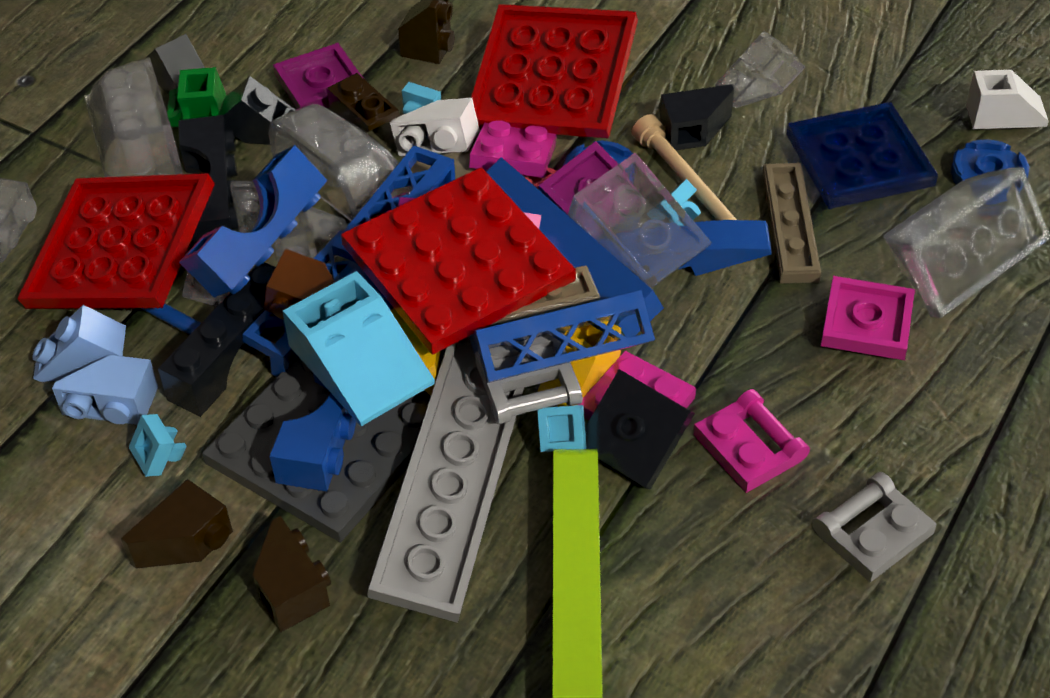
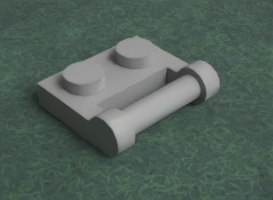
[475,334,583,424]
[812,472,937,583]

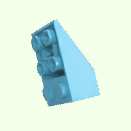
[283,271,435,426]

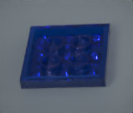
[786,102,938,209]

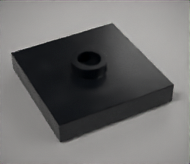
[585,369,695,490]

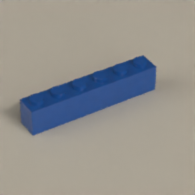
[486,157,664,338]

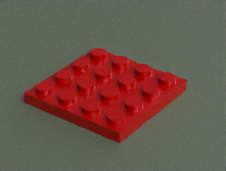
[471,4,638,138]
[341,167,576,355]
[17,173,215,309]

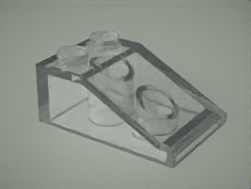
[568,153,712,289]

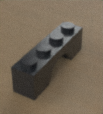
[179,115,241,251]
[158,262,283,417]

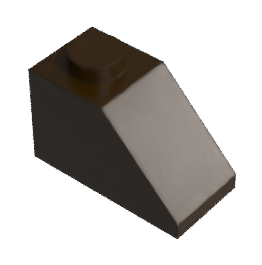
[121,479,233,569]

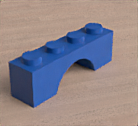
[179,145,328,297]
[269,373,356,492]

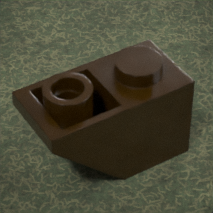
[398,0,455,65]
[327,73,400,140]
[252,516,331,632]

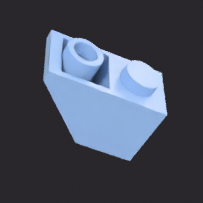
[32,305,126,382]
[52,355,159,425]

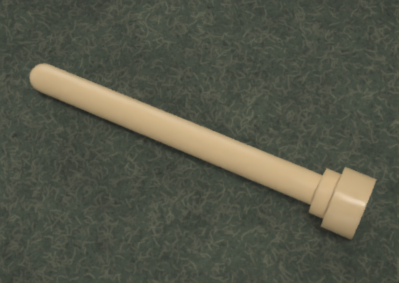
[632,114,737,220]

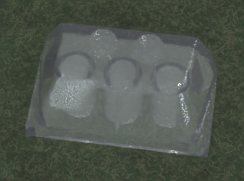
[84,57,183,177]
[269,104,412,221]
[883,167,1050,318]

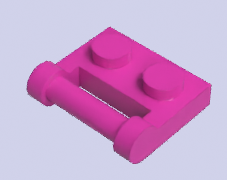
[693,389,810,493]

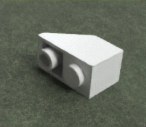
[966,70,1049,129]
[390,98,480,156]

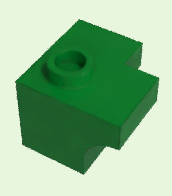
[167,67,226,127]

